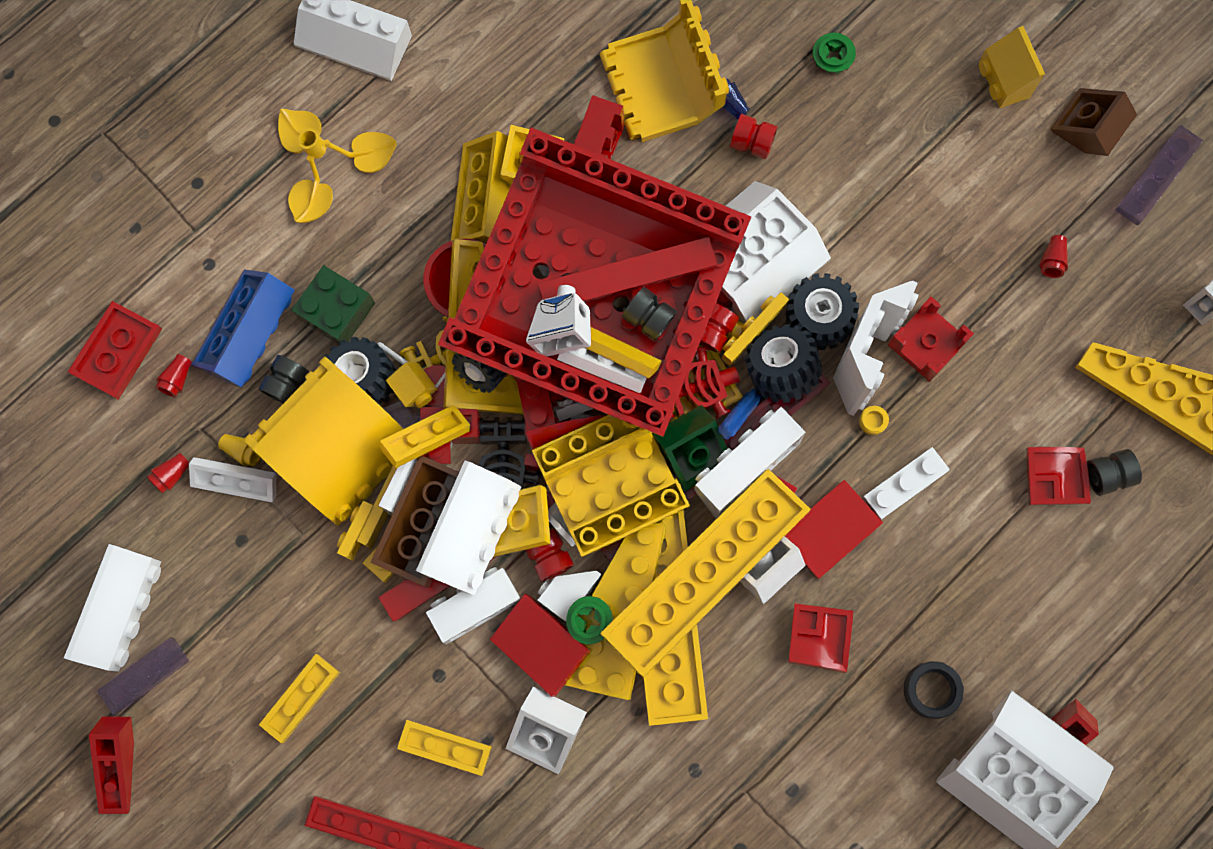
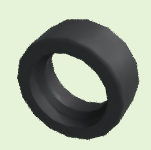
[903,661,964,719]

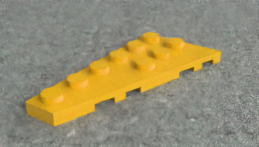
[443,239,524,415]
[1075,342,1213,455]
[565,523,666,700]

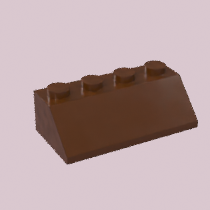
[370,456,459,588]

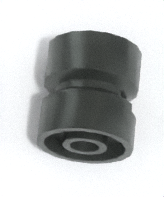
[622,287,677,342]
[258,354,310,404]
[1087,449,1142,496]

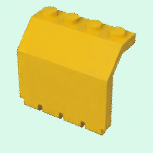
[599,0,729,142]

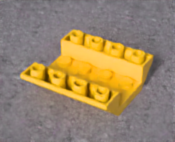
[532,415,690,557]

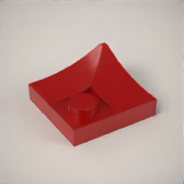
[1026,447,1091,505]
[788,603,854,673]

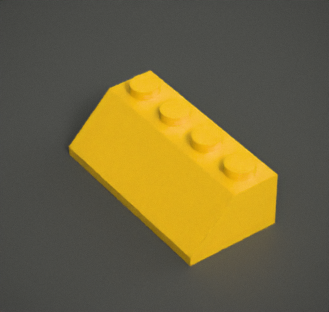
[451,131,511,244]

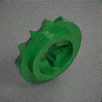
[812,33,856,75]
[566,596,614,644]

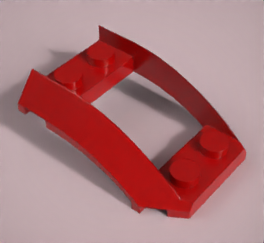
[514,376,607,450]

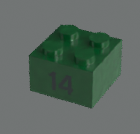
[292,265,375,345]

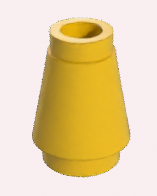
[218,434,261,467]

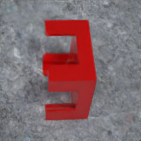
[888,296,974,382]

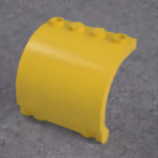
[243,356,403,526]

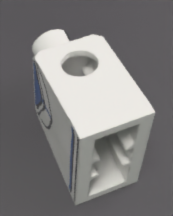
[526,285,591,356]

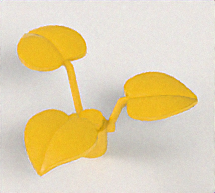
[278,109,397,223]

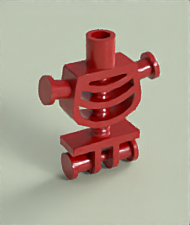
[670,347,740,420]

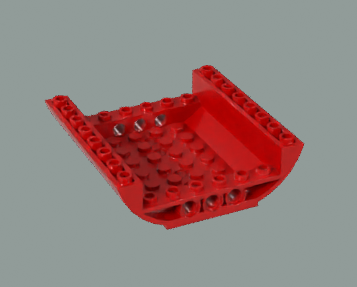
[438,127,752,437]

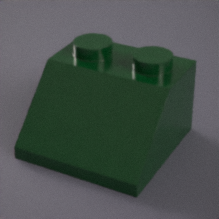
[652,405,728,492]

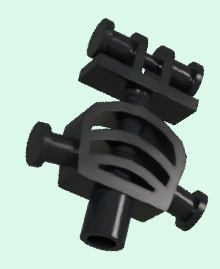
[479,417,540,490]

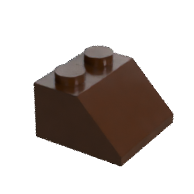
[1051,88,1137,156]

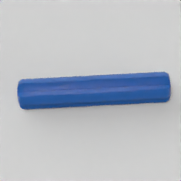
[718,389,762,439]

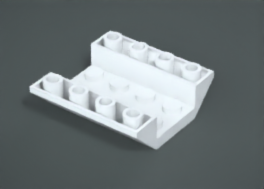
[721,181,831,324]
[833,281,918,416]
[936,690,1114,849]

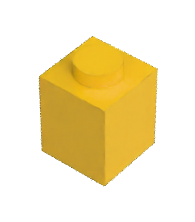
[386,362,438,408]

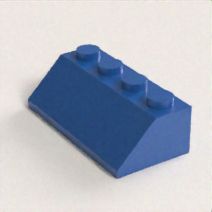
[191,269,295,387]

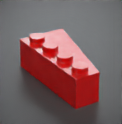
[573,95,624,159]

